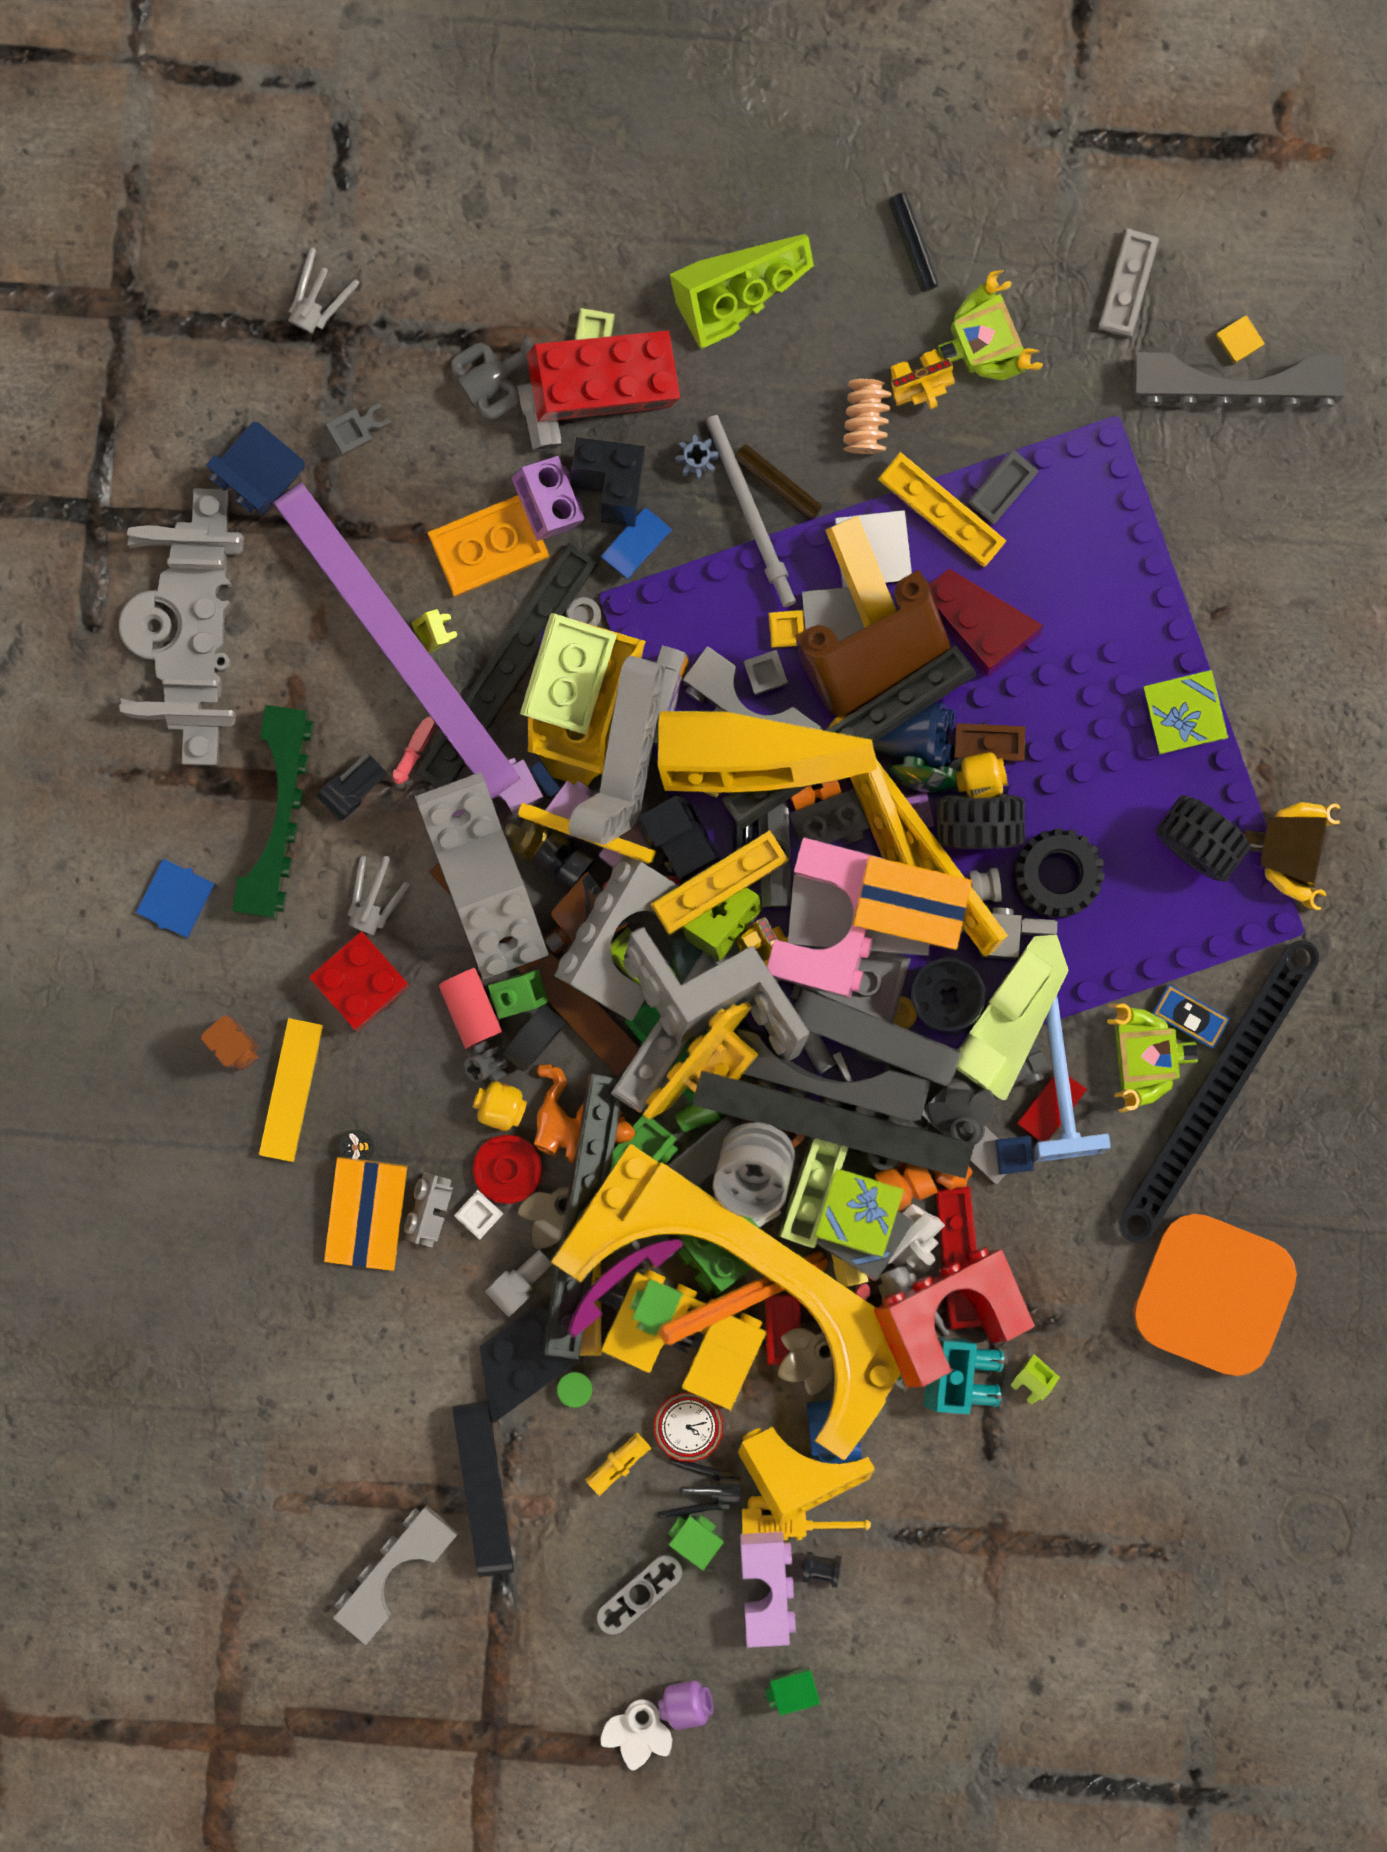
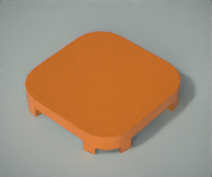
[1132,1214,1297,1376]

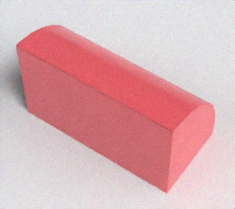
[438,967,504,1050]

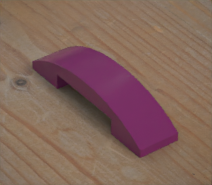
[567,1239,683,1337]

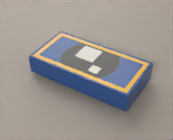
[1152,984,1230,1049]

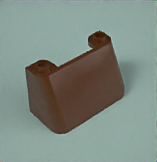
[795,569,951,717]

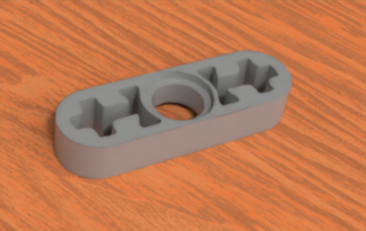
[597,1554,682,1634]

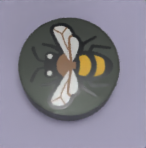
[339,1130,374,1161]

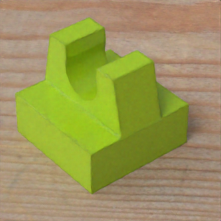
[1011,1354,1060,1405]

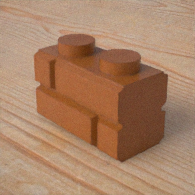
[201,1015,259,1071]

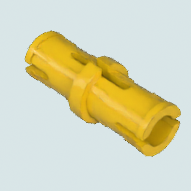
[585,1432,652,1496]

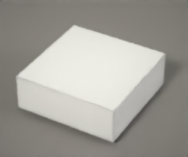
[454,1190,504,1240]

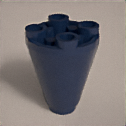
[873,702,955,769]

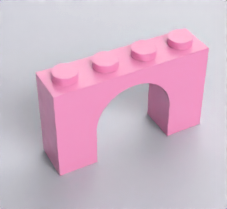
[767,838,883,999]

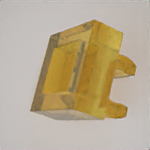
[504,819,549,861]

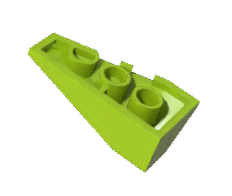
[670,234,814,349]

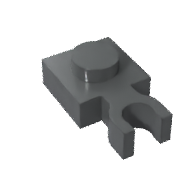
[324,403,391,457]

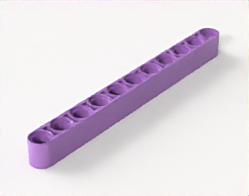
[273,482,521,799]

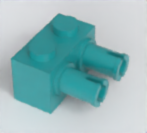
[923,1337,1004,1414]

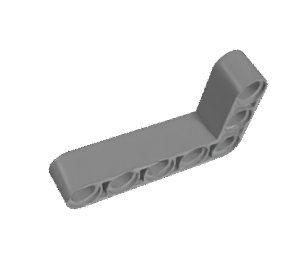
[569,656,665,845]

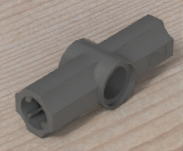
[758,801,792,908]

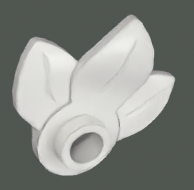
[601,1699,672,1770]

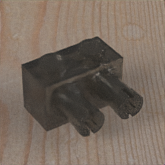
[789,789,870,848]

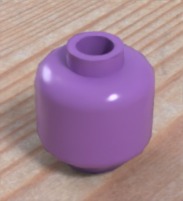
[658,1680,713,1730]

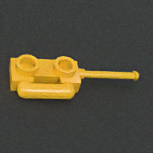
[742,1496,871,1540]

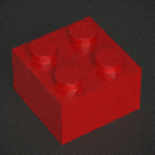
[309,931,410,1032]

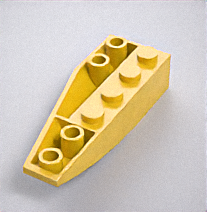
[658,711,877,792]

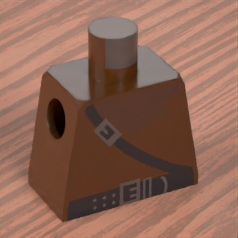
[543,872,630,955]

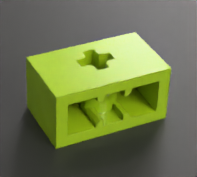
[683,887,762,962]

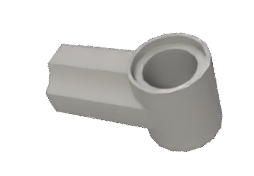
[517,383,562,451]

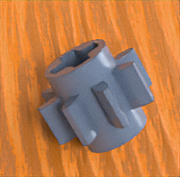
[675,435,719,480]

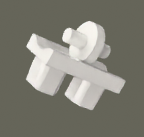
[888,1204,945,1268]

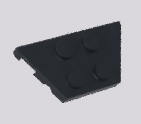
[479,1305,604,1423]

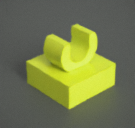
[411,609,457,653]

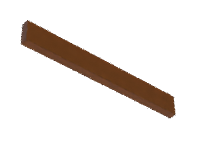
[429,862,639,1077]

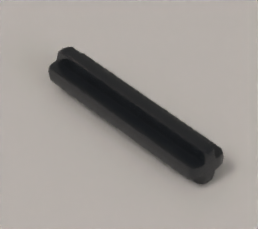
[889,193,938,292]

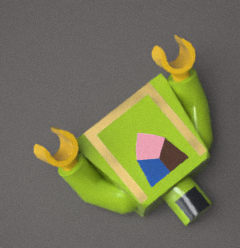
[938,270,1043,381]
[1107,1004,1198,1113]

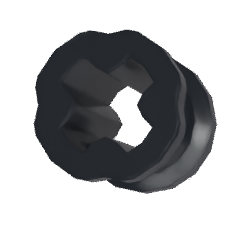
[802,1551,842,1588]

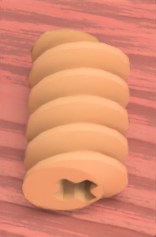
[843,379,891,454]

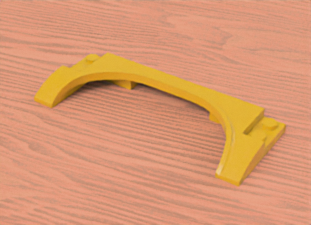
[551,1144,901,1460]

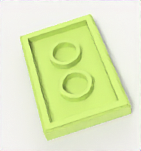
[520,613,617,735]

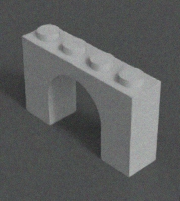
[554,855,684,1021]

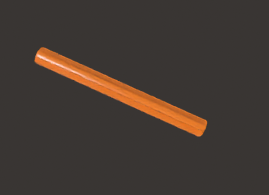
[658,1251,828,1345]

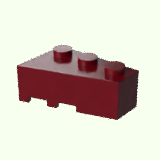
[929,568,1044,678]

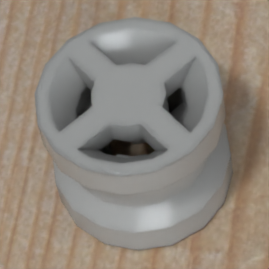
[969,868,1002,903]

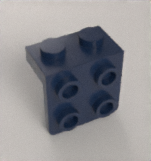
[206,422,305,516]

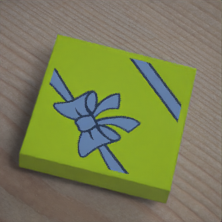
[1143,670,1228,755]
[815,1168,904,1258]

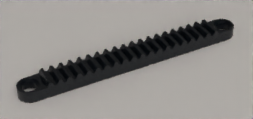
[1118,940,1319,1243]

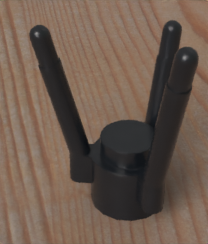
[658,1457,741,1518]

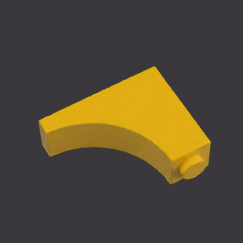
[738,1427,875,1525]

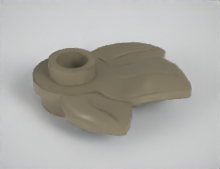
[518,1187,569,1249]
[777,1328,833,1395]

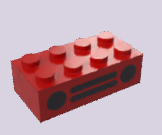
[526,330,680,422]

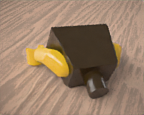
[1244,802,1340,910]

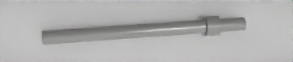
[705,415,796,607]

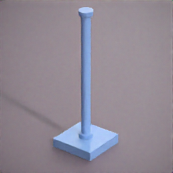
[1033,996,1111,1162]

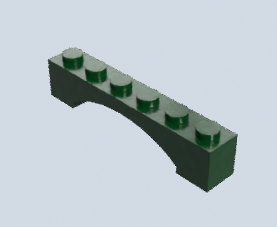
[232,705,314,920]

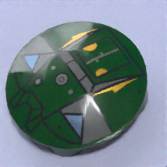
[888,756,957,793]

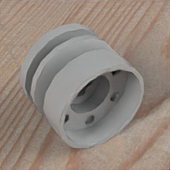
[713,1122,795,1218]

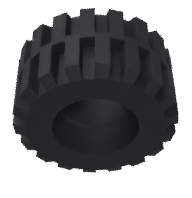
[937,794,1025,848]
[1155,795,1251,882]
[1013,828,1104,919]

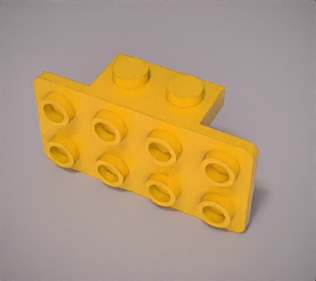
[643,1002,759,1120]

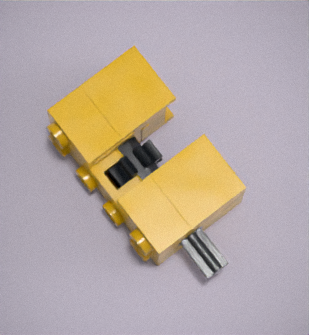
[594,1269,766,1410]

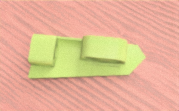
[956,935,1069,1100]

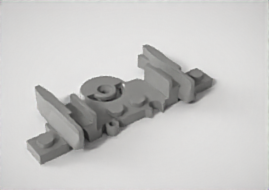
[119,489,244,766]

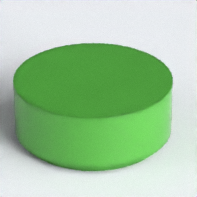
[557,1372,593,1408]

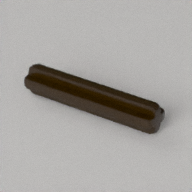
[735,444,822,520]

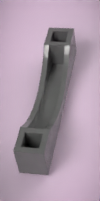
[1133,352,1345,408]
[733,1025,931,1126]

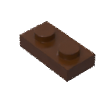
[954,723,1026,763]

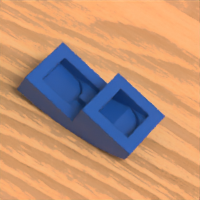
[601,508,672,581]

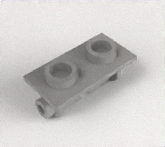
[404,1172,453,1248]

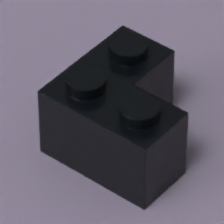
[571,437,645,527]
[639,796,722,880]

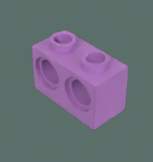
[511,456,584,541]

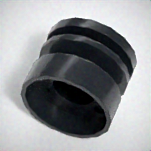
[911,958,987,1035]

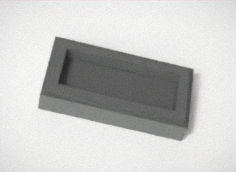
[967,449,1039,525]

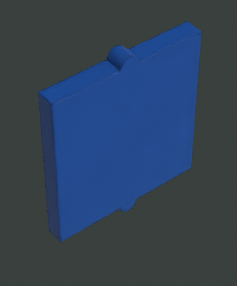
[136,859,215,938]

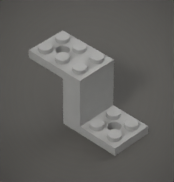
[415,772,549,980]
[623,927,810,1062]

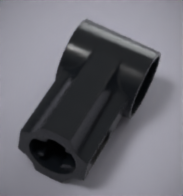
[316,752,388,822]

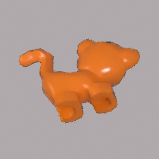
[534,1064,635,1164]

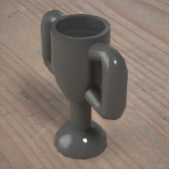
[451,335,534,419]

